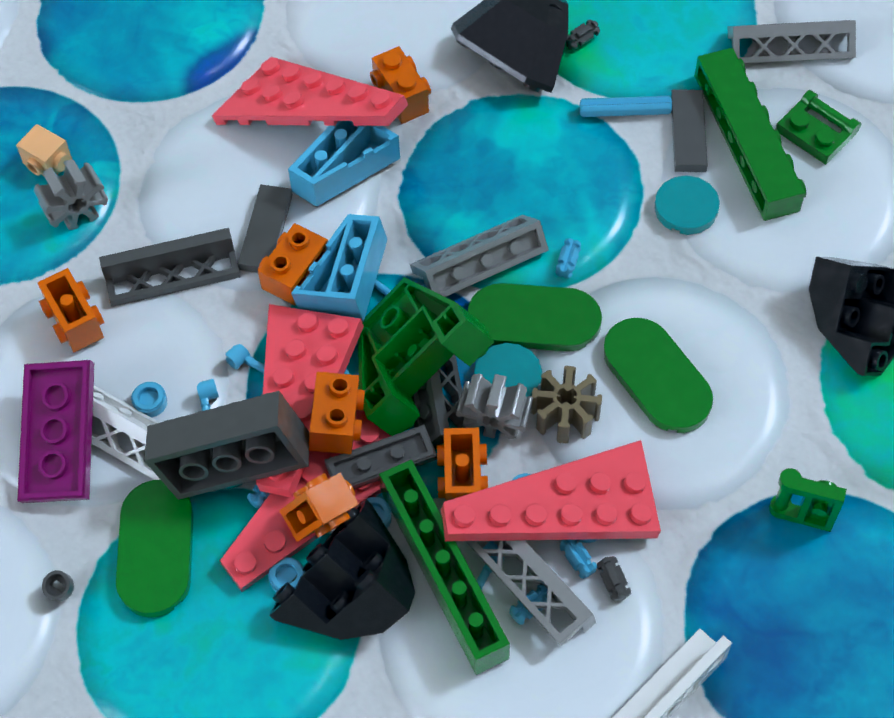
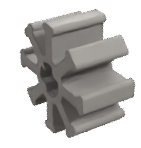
[34,160,108,230]
[456,373,533,439]

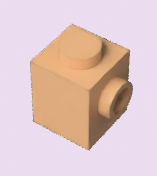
[16,124,72,176]

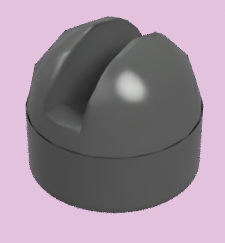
[42,570,74,601]

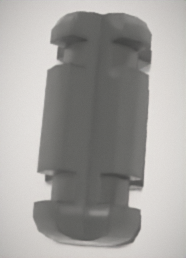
[566,20,600,50]
[597,556,631,601]

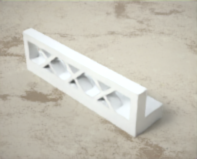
[92,386,160,480]
[612,629,732,718]

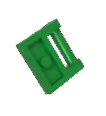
[776,90,862,165]
[769,468,847,532]

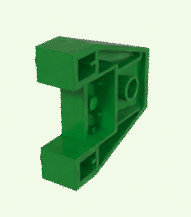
[358,277,494,436]

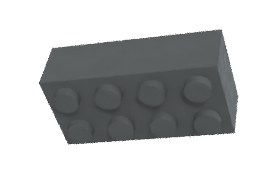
[144,391,309,500]

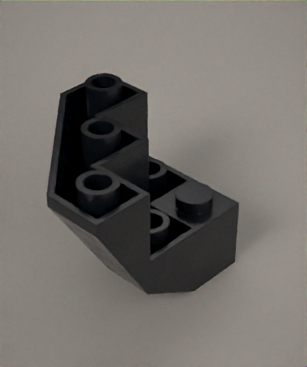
[451,0,568,93]
[809,256,894,376]
[269,499,415,640]

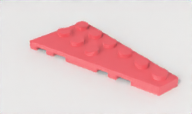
[212,57,408,126]
[256,304,364,498]
[220,410,391,592]
[441,440,661,542]

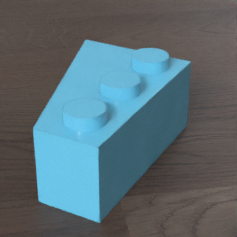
[288,121,400,207]
[291,214,388,321]

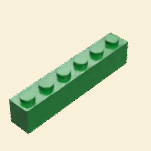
[694,47,806,221]
[379,459,510,675]

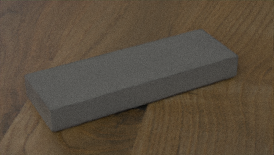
[671,90,708,172]
[238,184,293,273]
[324,425,437,489]

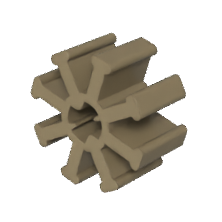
[531,366,602,443]

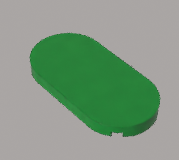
[468,283,602,351]
[604,318,713,433]
[116,480,194,618]

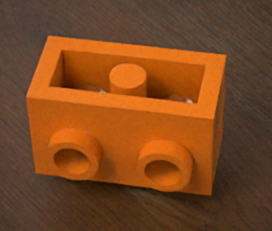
[370,46,431,124]
[258,223,328,306]
[37,268,105,353]
[309,372,365,454]
[437,427,488,501]
[279,472,359,542]

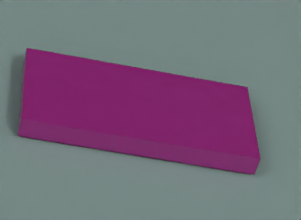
[17,360,95,503]

